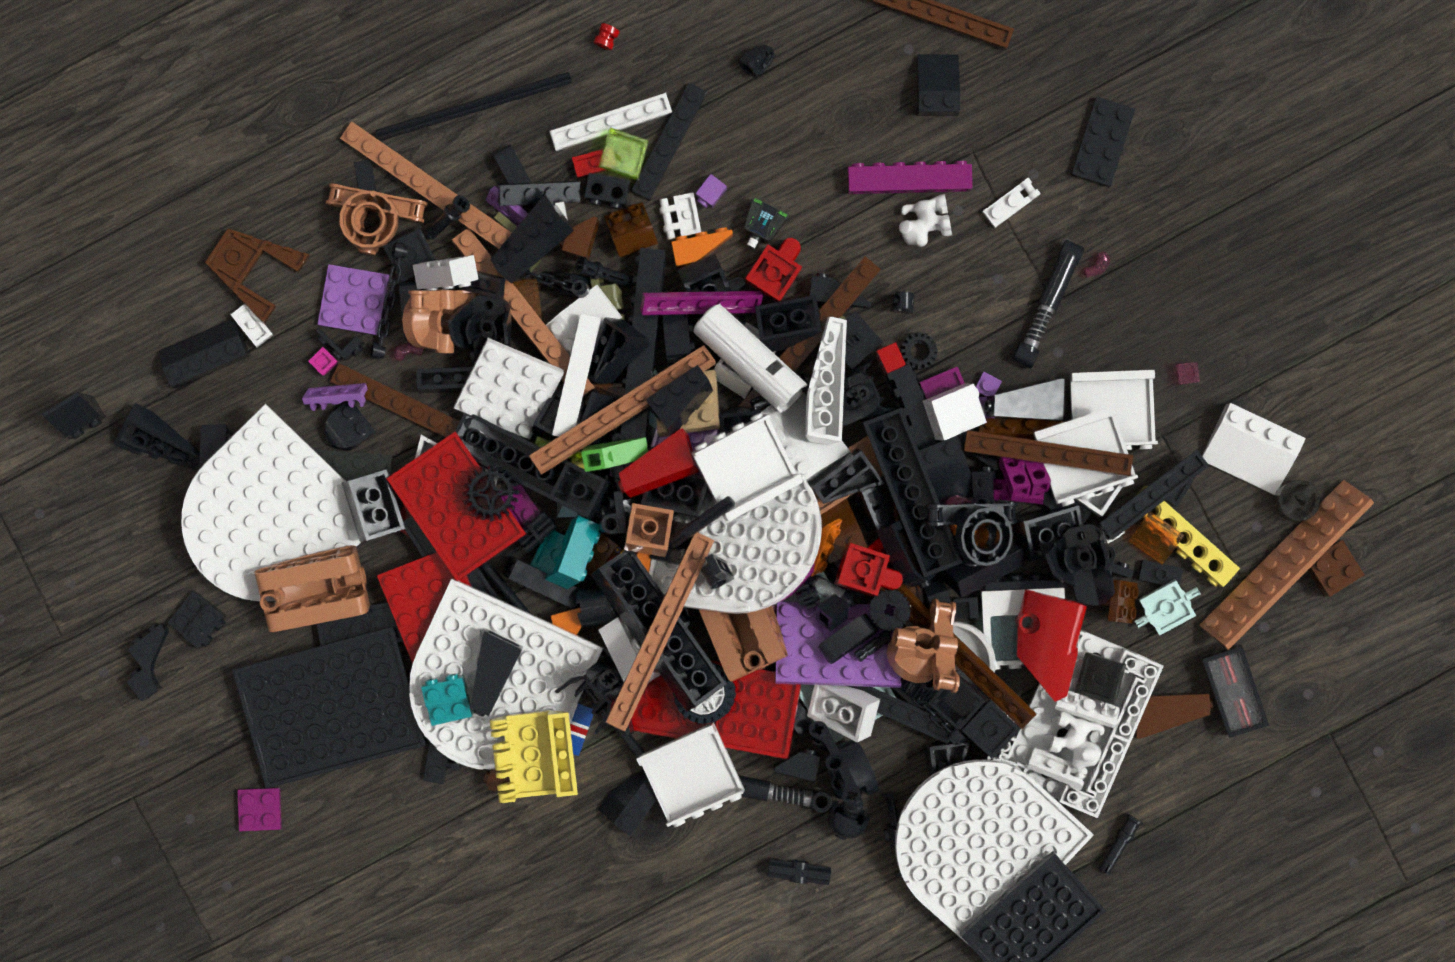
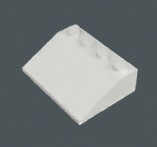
[762,392,850,483]
[1202,403,1306,495]

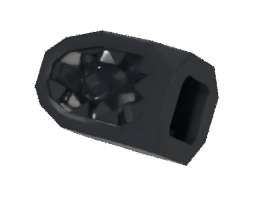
[739,45,774,77]

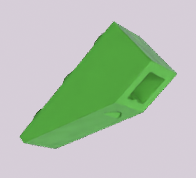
[581,437,649,472]

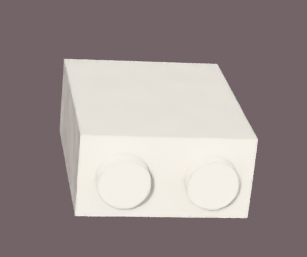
[923,383,987,440]

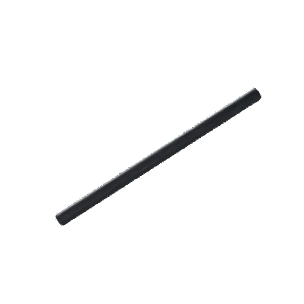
[375,72,572,141]

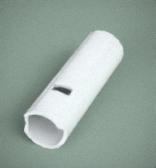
[694,304,807,414]

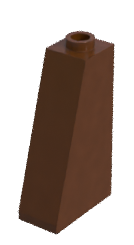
[1133,693,1213,739]

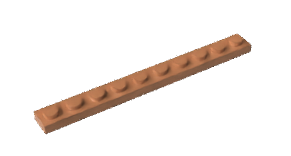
[340,121,512,249]
[452,228,595,398]
[529,345,716,475]
[605,533,715,732]

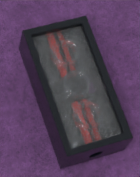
[1202,645,1269,738]

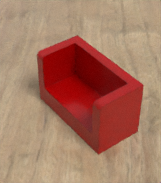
[874,342,906,376]

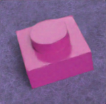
[308,347,338,376]

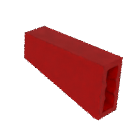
[618,428,700,498]

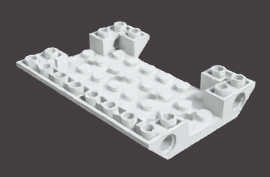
[986,630,1164,818]

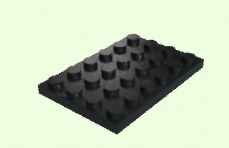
[959,851,1106,962]

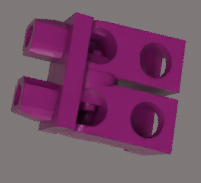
[999,457,1051,500]

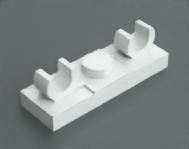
[1054,691,1120,728]

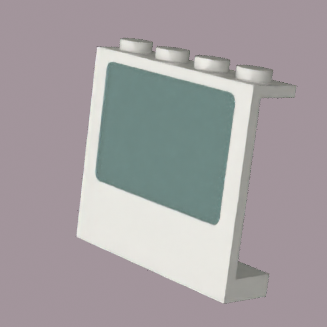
[980,588,1065,670]

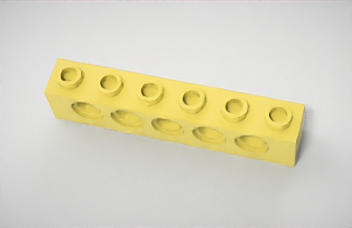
[1138,486,1240,587]

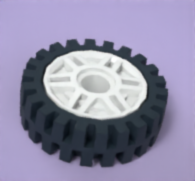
[673,663,736,724]

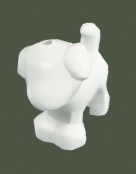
[899,194,952,247]
[1049,711,1105,770]

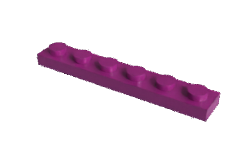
[640,291,763,315]

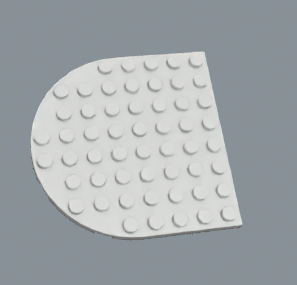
[181,403,361,602]
[649,467,822,614]
[409,578,603,770]
[895,760,1093,946]

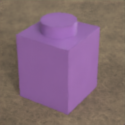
[696,174,727,208]

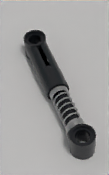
[1012,240,1085,369]
[738,775,832,813]

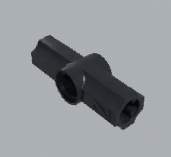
[767,858,831,885]

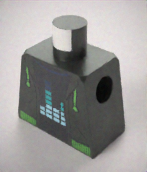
[744,197,789,250]

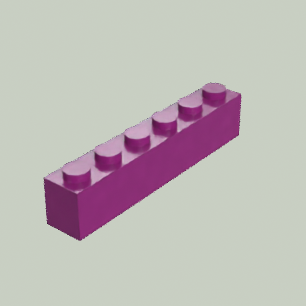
[848,161,973,194]

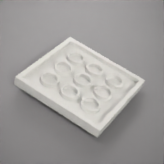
[454,338,564,440]

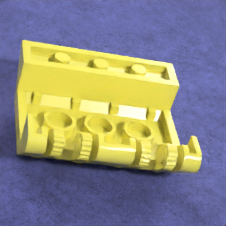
[489,710,578,803]

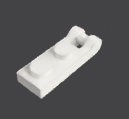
[982,177,1041,228]
[1027,747,1087,790]

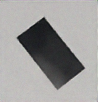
[354,159,377,191]

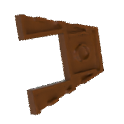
[205,229,309,324]

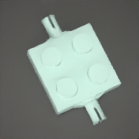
[1134,579,1201,635]

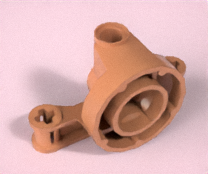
[325,183,428,255]
[402,290,480,353]
[886,599,960,693]

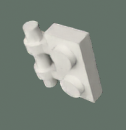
[659,193,701,240]

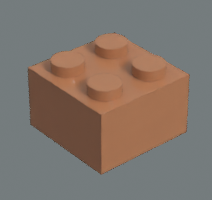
[624,503,674,557]

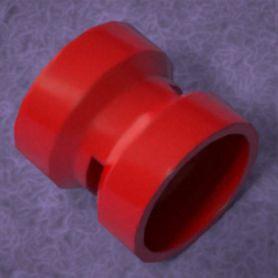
[593,23,620,51]

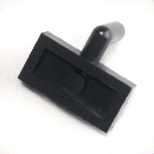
[423,742,462,784]

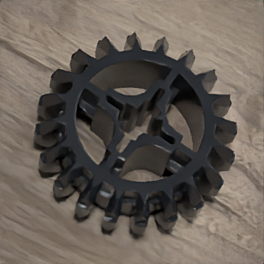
[463,465,520,521]

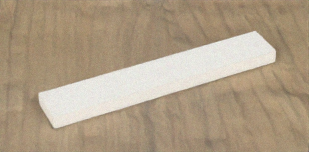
[549,93,672,152]
[552,314,601,437]

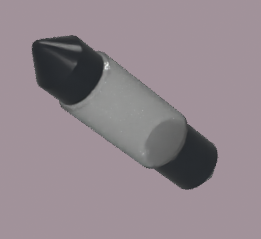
[804,575,856,607]

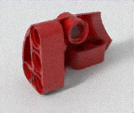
[1015,589,1087,702]

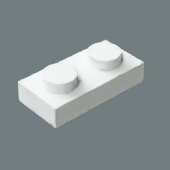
[231,304,273,347]

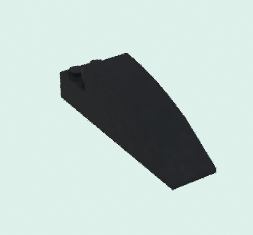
[455,413,613,521]

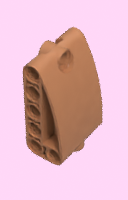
[254,545,370,632]
[699,606,788,682]

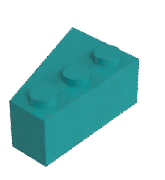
[545,515,601,589]

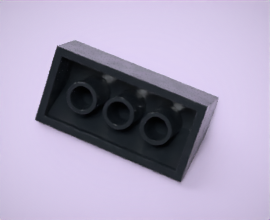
[159,319,251,389]

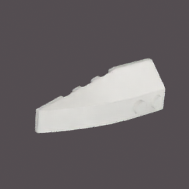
[805,317,847,445]

